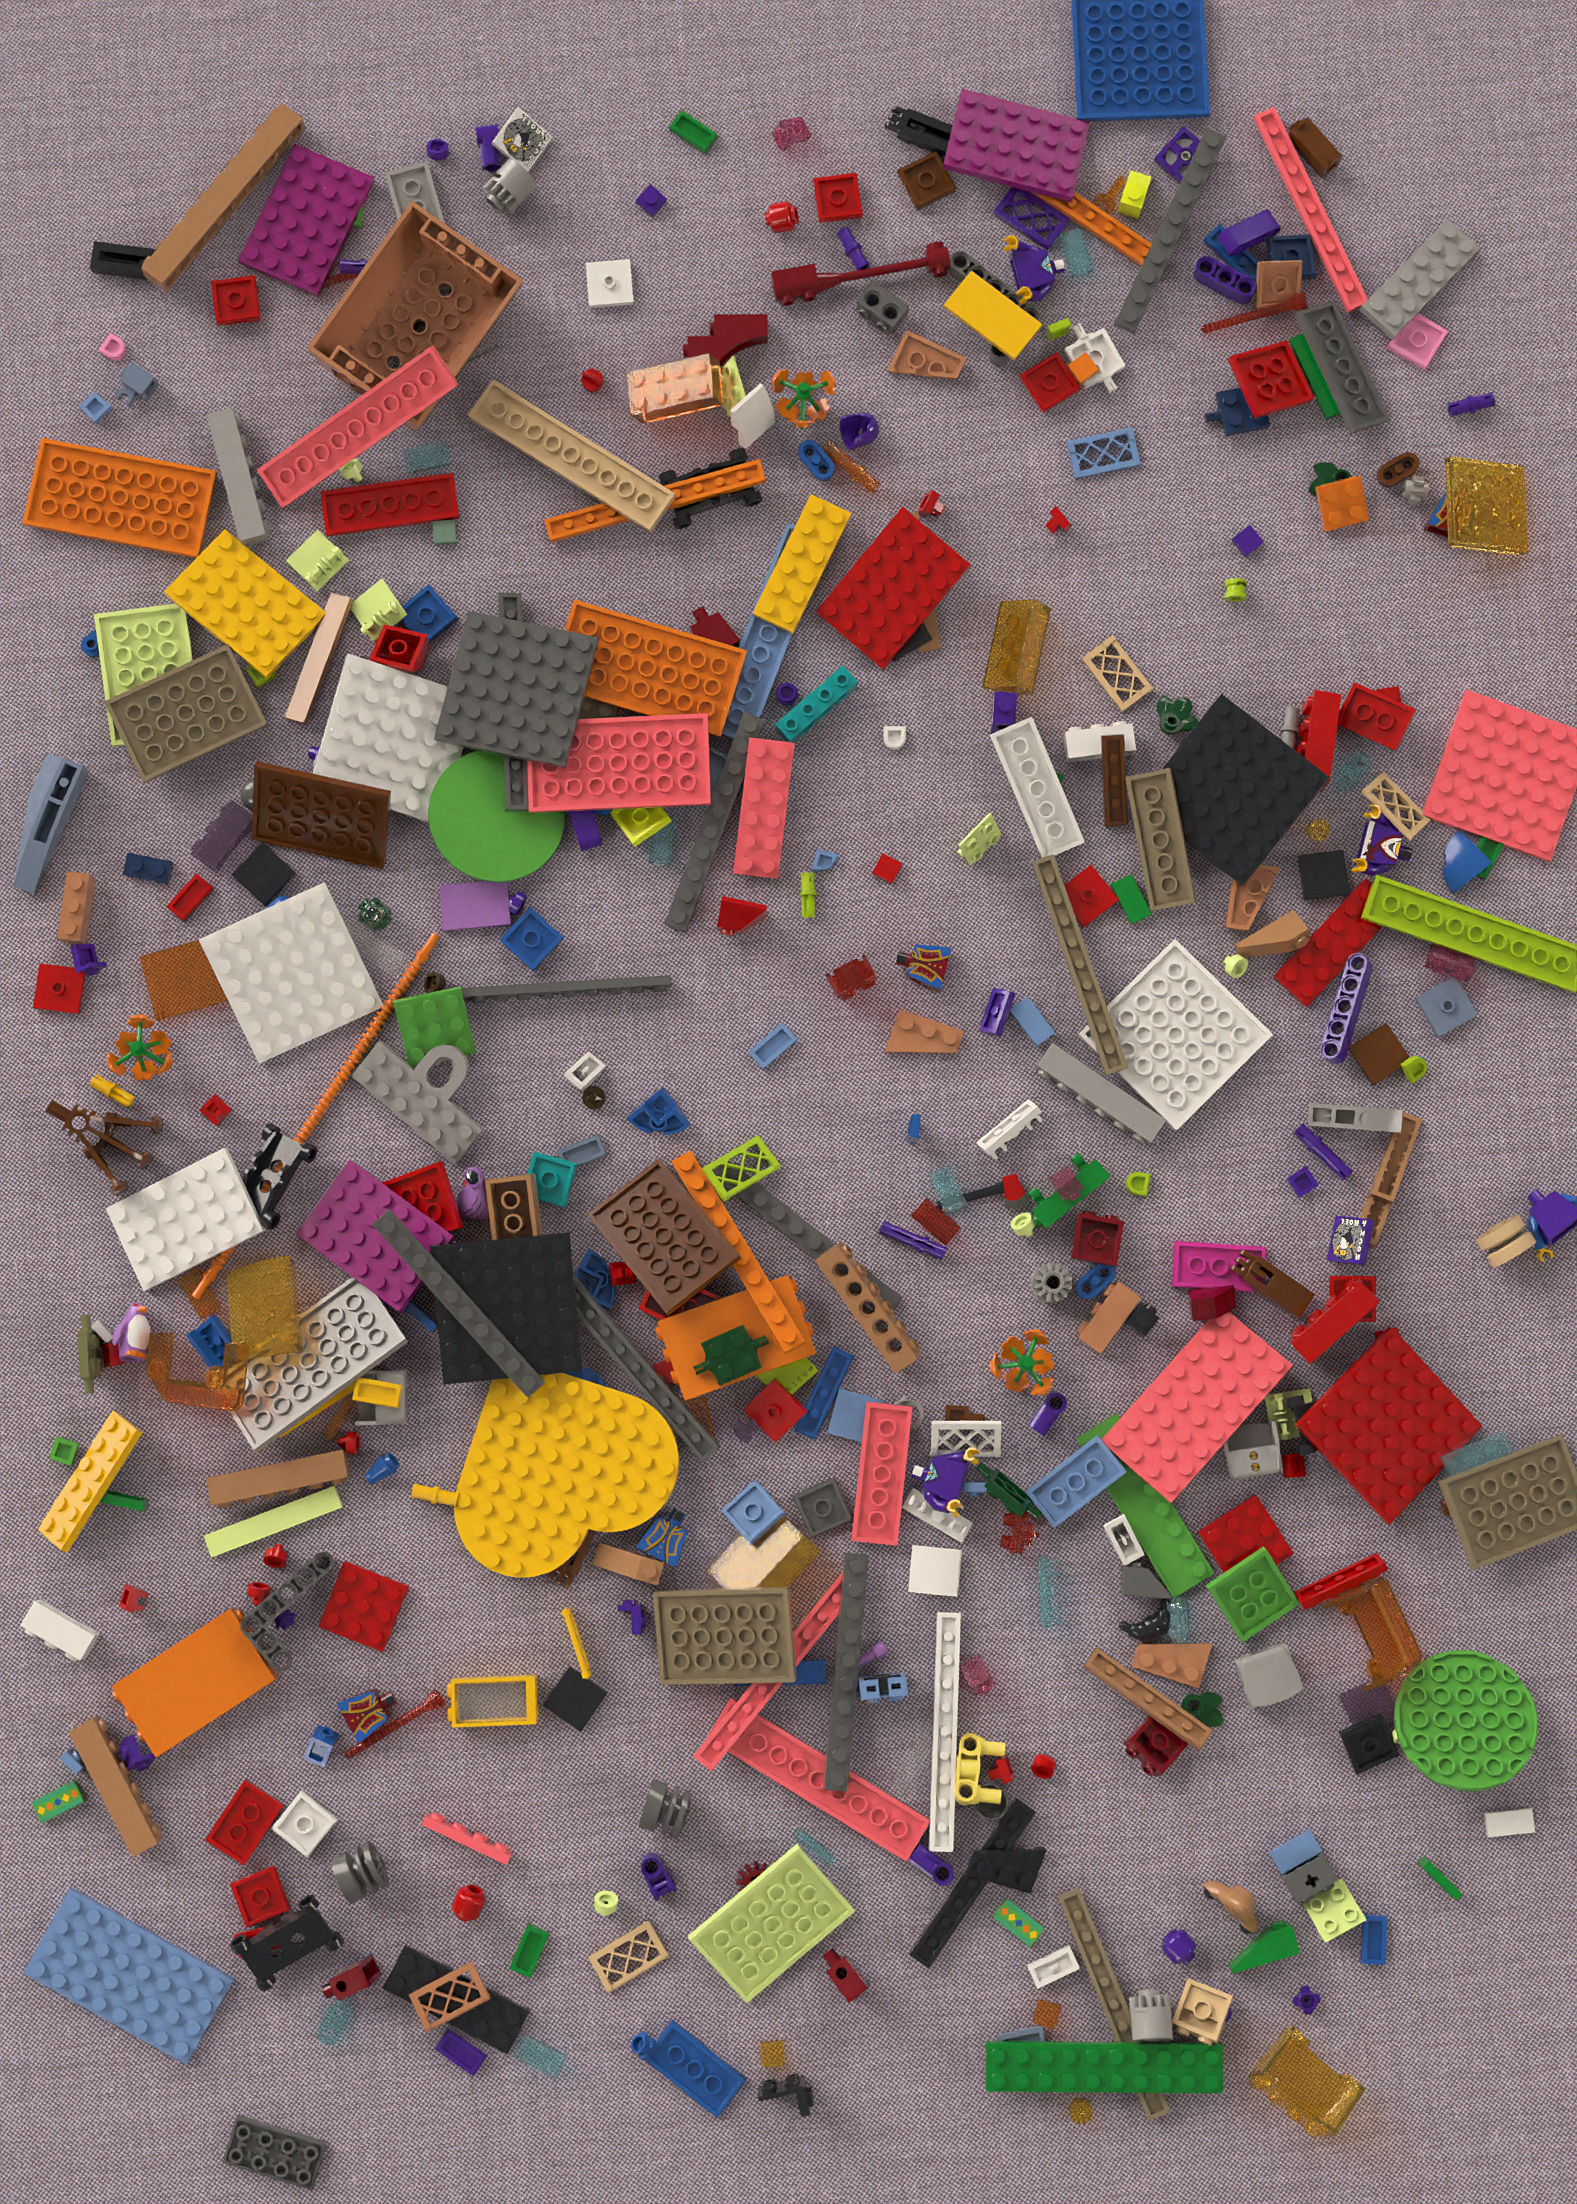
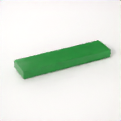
[1289,333,1341,420]

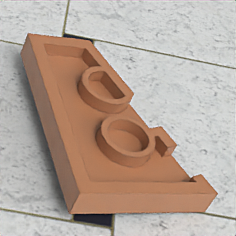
[887,330,967,380]

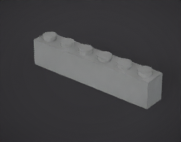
[206,408,271,547]
[1035,1043,1166,1145]

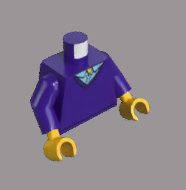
[1003,235,1065,305]
[911,1447,980,1518]

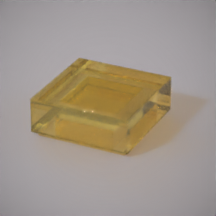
[760,2039,785,2067]

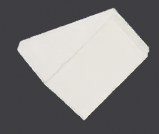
[564,1051,606,1093]
[1103,1514,1145,1566]

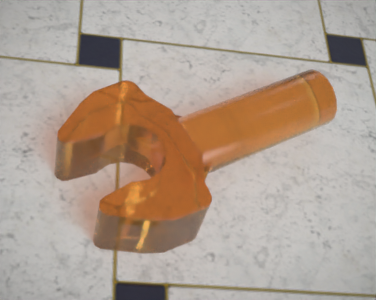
[1094,176,1126,214]

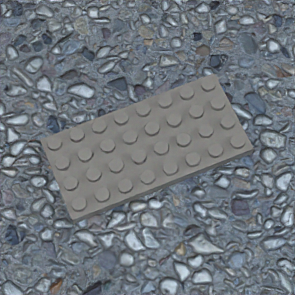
[211,1277,409,1453]

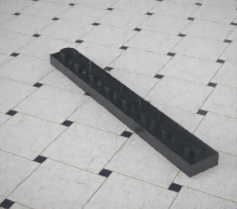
[909,1797,1036,1969]

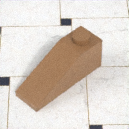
[1236,910,1310,958]
[592,1542,665,1585]

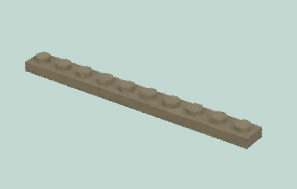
[1031,854,1128,1076]
[1057,1887,1170,2121]

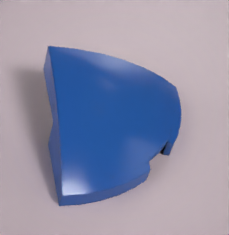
[1442,831,1491,894]
[626,1087,691,1135]
[574,1249,615,1310]

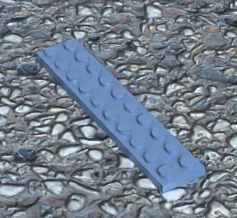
[722,523,795,740]

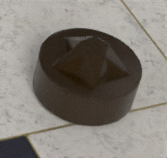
[424,972,446,993]
[582,1086,606,1110]

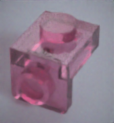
[772,117,812,151]

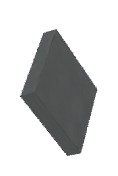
[792,1477,853,1538]

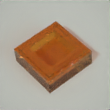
[1032,1998,1061,2029]

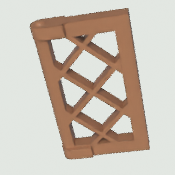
[409,1961,491,2033]

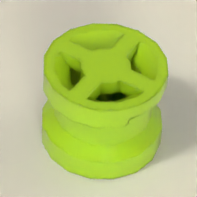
[1224,578,1247,602]

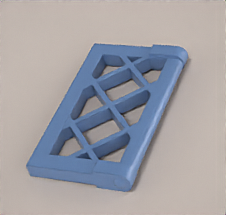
[1066,427,1141,479]

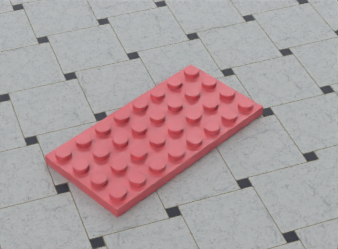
[527,713,711,813]
[1102,1312,1293,1504]

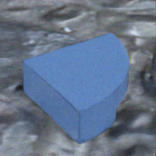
[811,849,839,872]

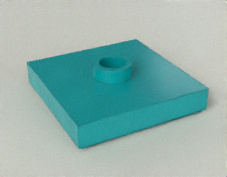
[527,1151,578,1208]

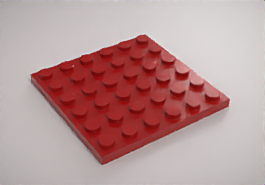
[1295,1327,1483,1525]

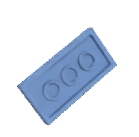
[1025,1434,1127,1528]

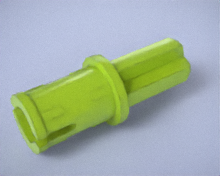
[799,872,817,918]

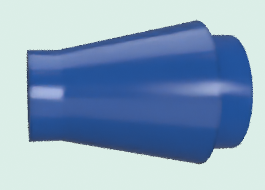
[365,1452,400,1485]

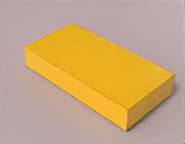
[352,1377,403,1408]

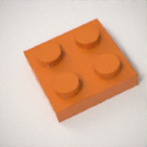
[1315,475,1369,531]

